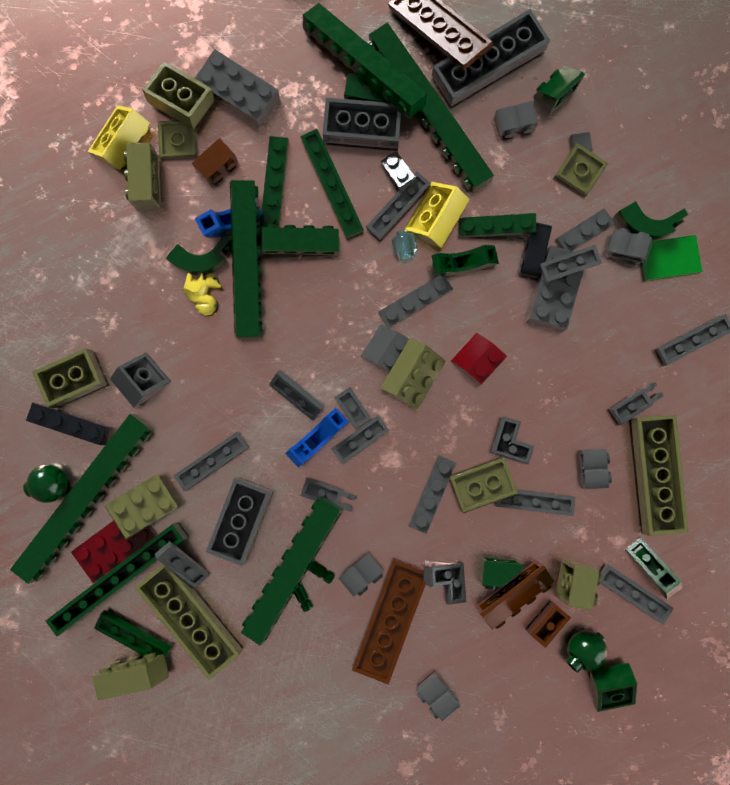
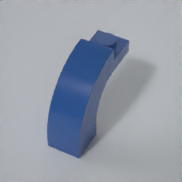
[195,199,263,238]
[285,408,349,468]

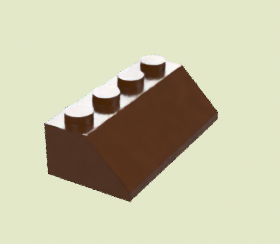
[476,561,554,630]

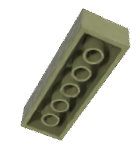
[631,415,689,536]
[134,564,243,680]

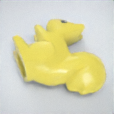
[183,273,221,316]

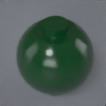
[23,464,68,503]
[566,630,608,673]

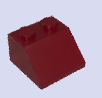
[451,333,507,386]

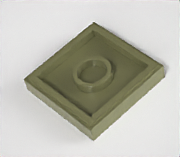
[158,120,198,160]
[555,143,608,196]

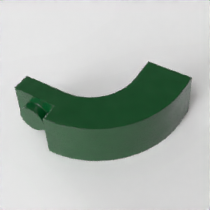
[615,201,688,240]
[166,234,232,275]
[431,245,499,277]

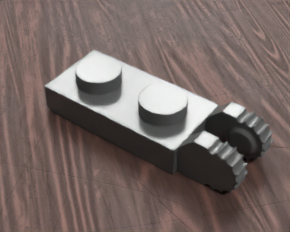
[609,382,664,425]
[300,477,357,512]

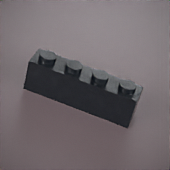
[26,402,112,445]

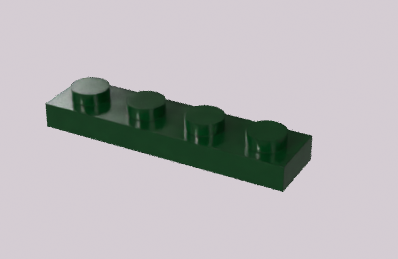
[459,213,537,238]
[94,610,172,660]

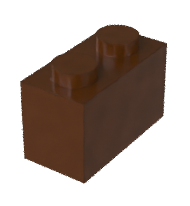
[192,138,237,185]
[526,601,571,648]

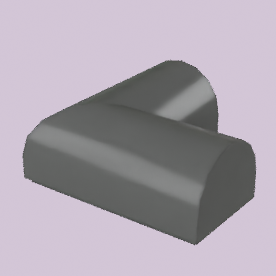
[491,416,534,465]
[424,563,466,605]

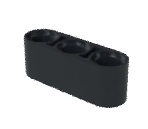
[520,222,552,279]

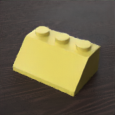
[88,105,150,170]
[404,182,470,248]

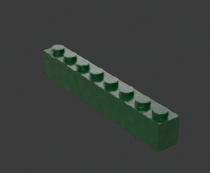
[303,3,427,118]
[230,180,262,337]
[241,497,344,646]
[46,522,188,637]

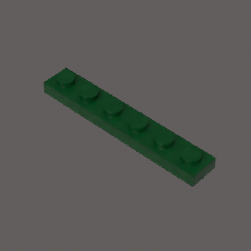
[300,129,364,239]
[258,136,289,248]

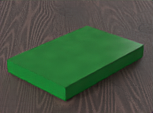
[641,235,703,281]

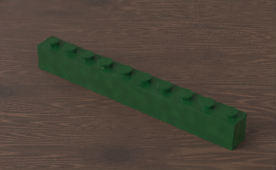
[368,22,494,193]
[10,414,152,584]

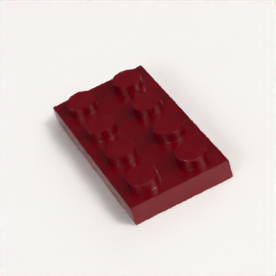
[71,521,157,583]

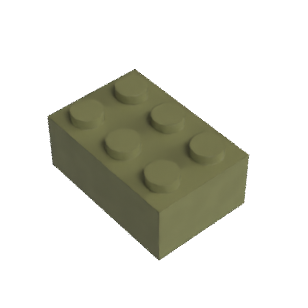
[142,62,215,129]
[124,143,160,211]
[381,338,446,410]
[32,348,107,408]
[105,474,178,540]
[556,559,601,611]
[92,653,169,700]

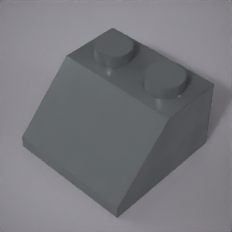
[361,324,409,374]
[110,352,170,408]

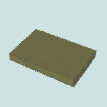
[450,457,518,513]

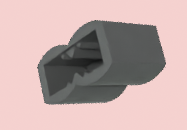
[495,101,538,138]
[607,228,653,263]
[579,449,612,489]
[338,552,384,597]
[417,672,460,721]

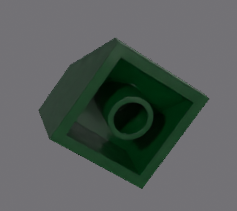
[534,66,585,114]
[478,557,524,590]
[590,663,637,712]

